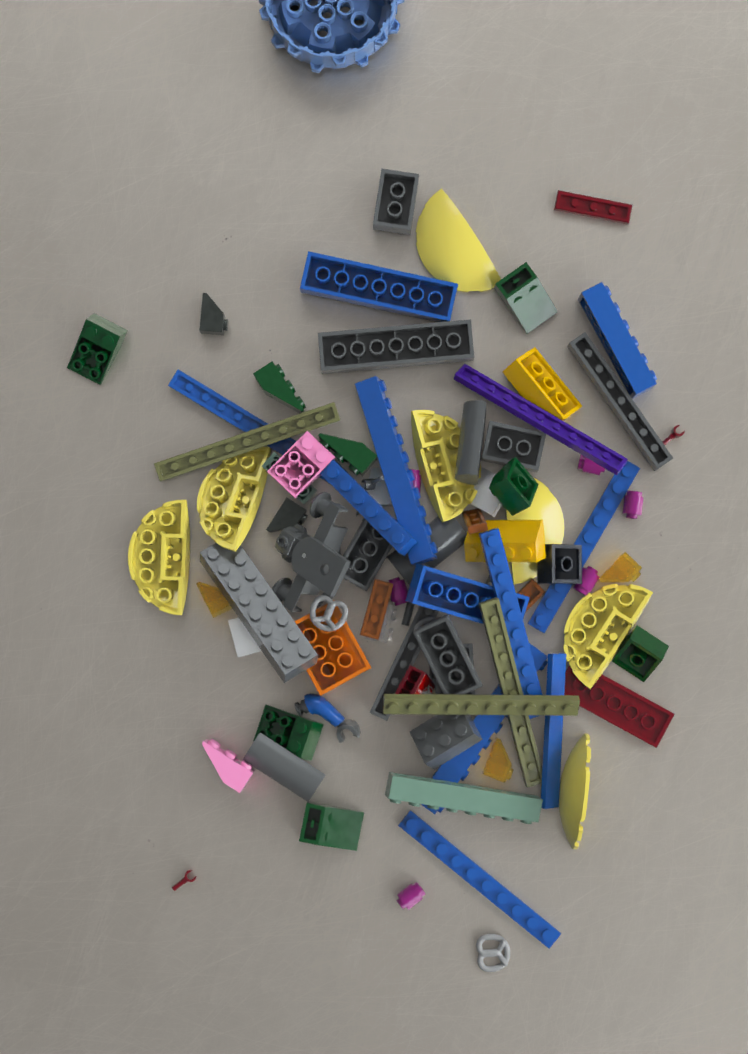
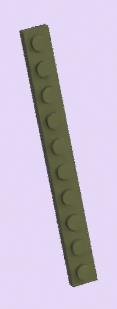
[154,402,341,482]
[478,597,542,788]
[383,694,580,716]

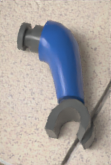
[294,693,361,743]

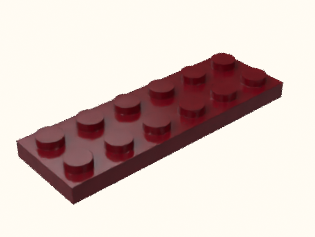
[564,665,675,748]

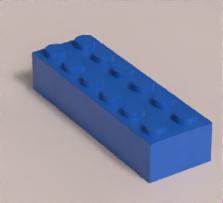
[578,282,657,399]
[405,563,530,624]

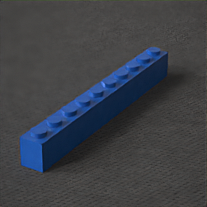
[355,376,438,566]
[421,643,548,814]

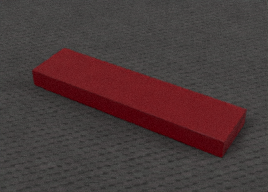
[554,190,632,224]

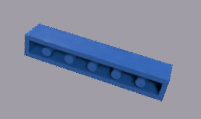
[320,460,417,556]

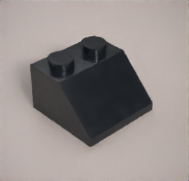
[537,544,582,584]

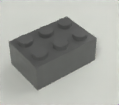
[373,168,419,235]
[481,421,546,472]
[410,715,483,769]

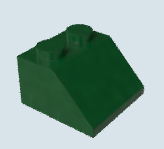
[489,457,539,516]
[612,625,669,682]

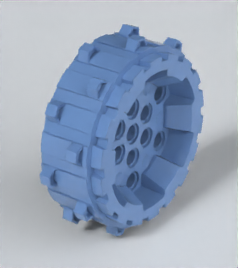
[259,0,404,73]

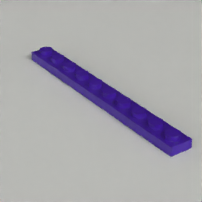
[454,364,628,475]

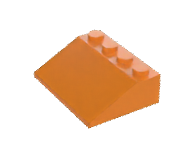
[295,600,371,696]

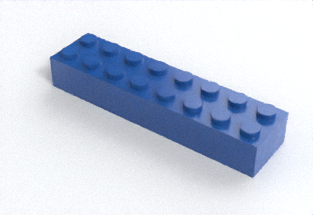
[300,251,458,322]

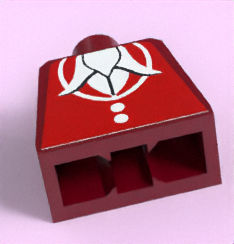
[395,665,435,694]

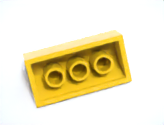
[502,347,582,421]
[464,519,546,562]

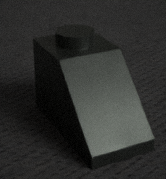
[199,293,228,336]
[266,497,308,533]

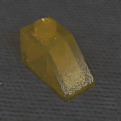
[598,552,642,583]
[196,582,232,618]
[482,737,514,783]

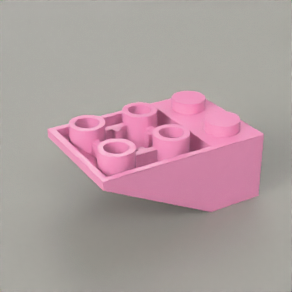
[267,431,335,498]
[202,739,255,793]

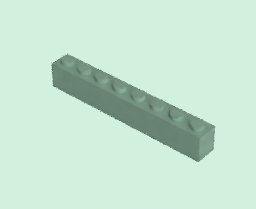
[385,772,543,824]

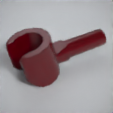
[662,425,685,445]
[172,870,196,891]

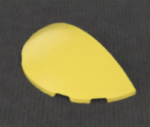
[416,189,501,292]
[411,410,481,522]
[197,447,271,552]
[504,478,564,584]
[128,500,190,615]
[563,584,653,689]
[559,733,591,850]

